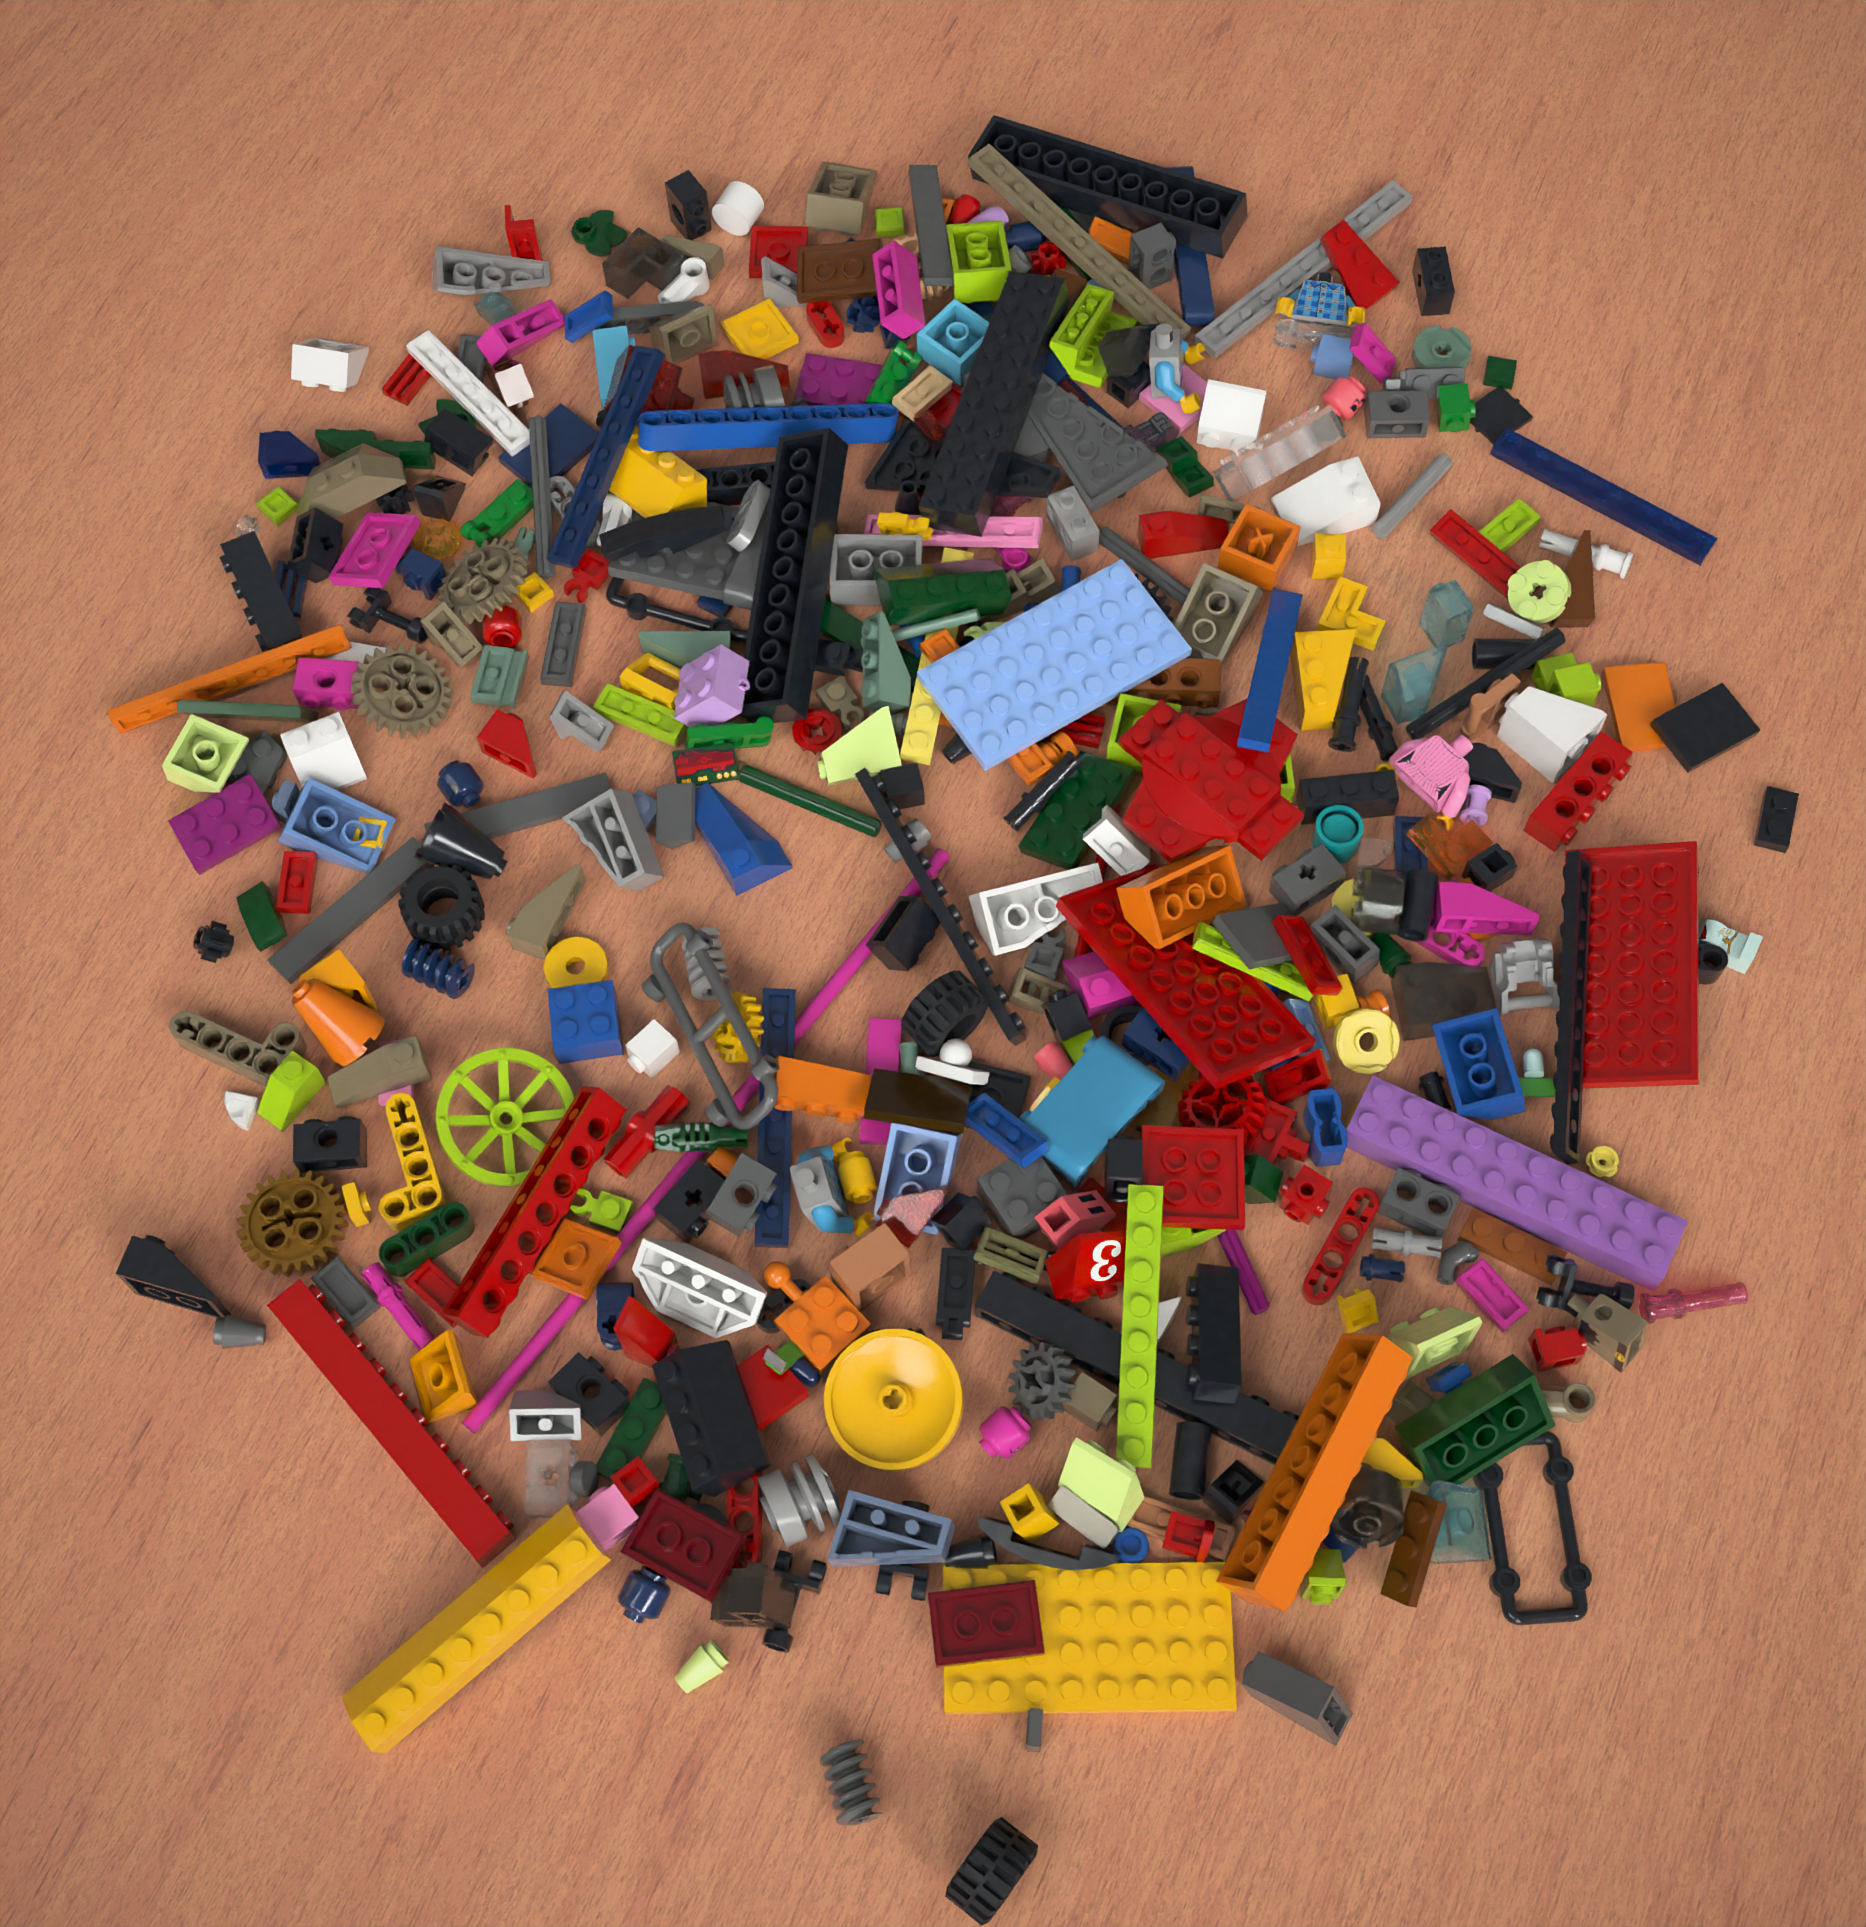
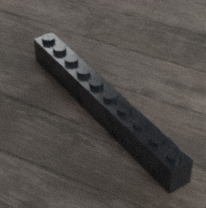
[975,1271,1299,1465]

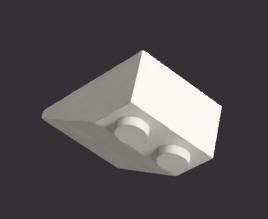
[1271,456,1381,546]

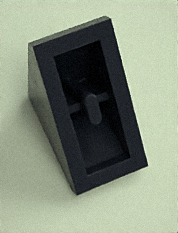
[414,476,466,522]
[1202,1460,1264,1524]

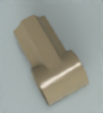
[1539,1383,1596,1423]

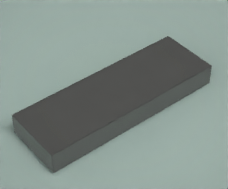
[540,602,587,687]

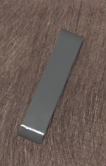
[723,496,770,610]

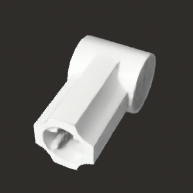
[658,257,710,304]
[597,493,635,547]

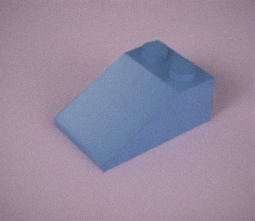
[277,778,396,874]
[872,1123,962,1235]

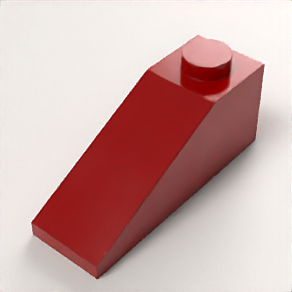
[1137,511,1229,559]
[614,1296,680,1368]

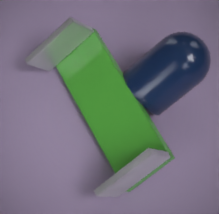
[763,1340,821,1387]

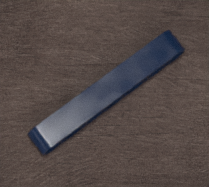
[1166,166,1214,327]

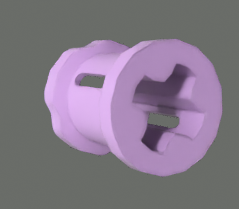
[1459,785,1492,826]

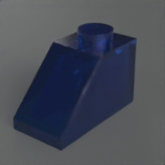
[258,431,321,479]

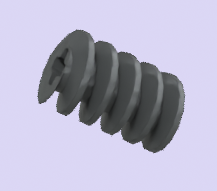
[820,1739,884,1825]

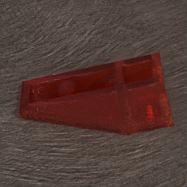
[698,350,790,399]

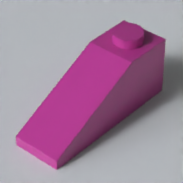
[476,299,565,367]
[1433,880,1539,935]

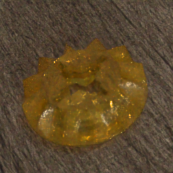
[414,517,462,561]

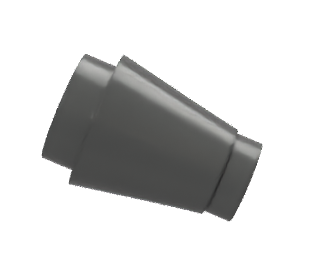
[213,1314,266,1349]

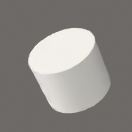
[712,181,764,236]

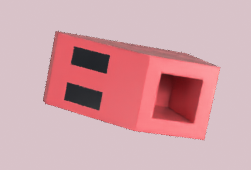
[1034,1190,1117,1250]

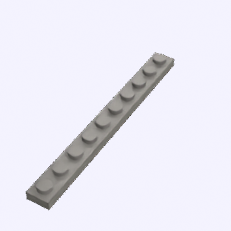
[1194,180,1413,359]

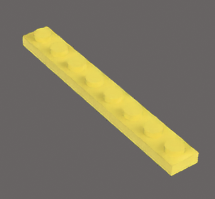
[900,547,974,765]

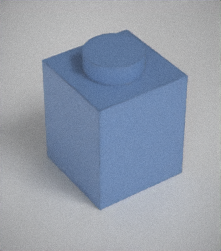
[1310,334,1354,380]

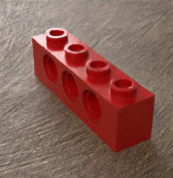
[1523,731,1633,852]

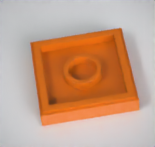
[530,1218,622,1300]

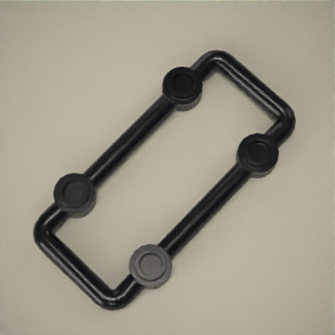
[606,577,748,643]
[1473,1431,1592,1625]

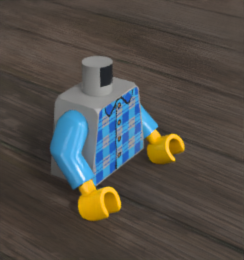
[1274,272,1366,338]
[1149,324,1205,414]
[790,1137,878,1237]

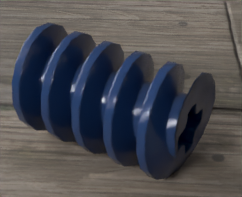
[402,937,475,999]

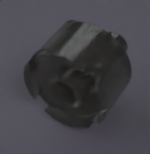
[1350,867,1404,935]
[1332,1463,1404,1549]

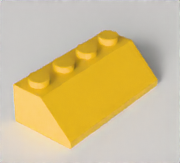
[609,426,707,518]

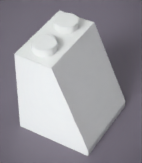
[1497,686,1608,783]

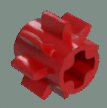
[1031,242,1066,276]

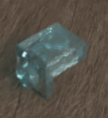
[474,292,516,326]

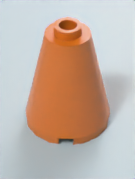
[291,978,385,1066]

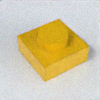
[341,1182,372,1227]

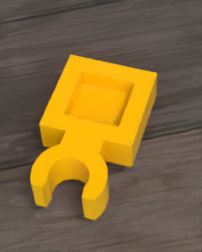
[877,512,933,541]

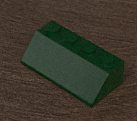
[873,558,1012,626]
[1395,1354,1555,1499]

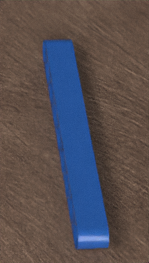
[638,403,898,451]

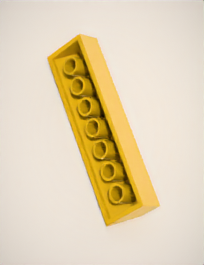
[342,1504,612,1754]

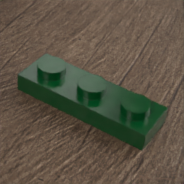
[596,1378,667,1481]

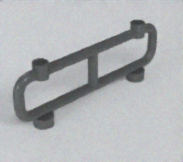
[642,922,779,1130]

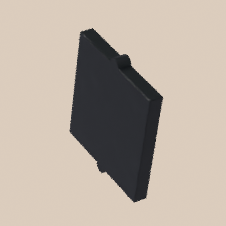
[1470,386,1533,445]

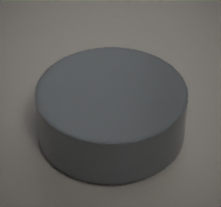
[570,1461,598,1497]

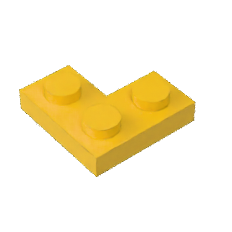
[1317,577,1386,651]

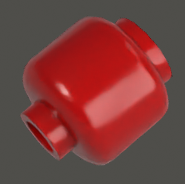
[483,605,522,648]

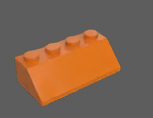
[1116,845,1247,949]

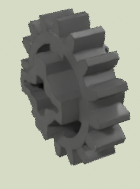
[1009,1342,1076,1420]

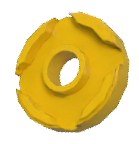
[543,937,609,989]

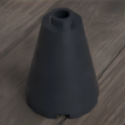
[414,802,507,880]

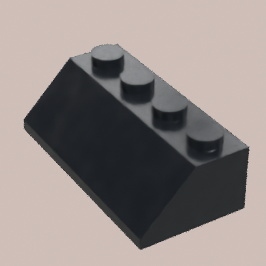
[652,1340,772,1497]

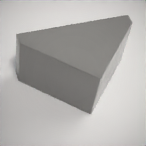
[761,256,808,307]

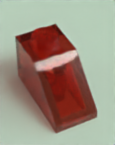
[875,1185,951,1249]

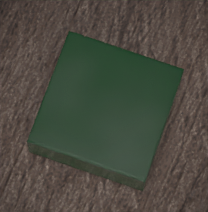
[1483,356,1517,390]

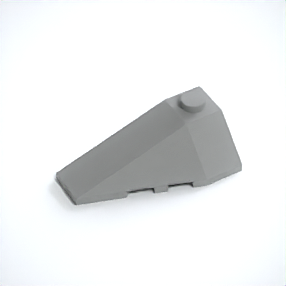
[431,246,550,295]

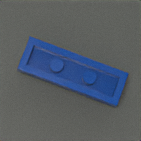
[965,1093,1049,1169]

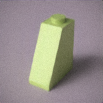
[817,706,902,786]

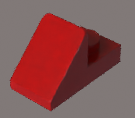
[1264,1049,1332,1105]

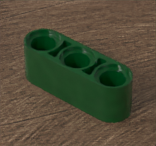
[378,1202,475,1277]

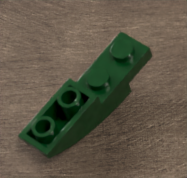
[315,429,436,470]

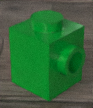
[1436,383,1476,432]

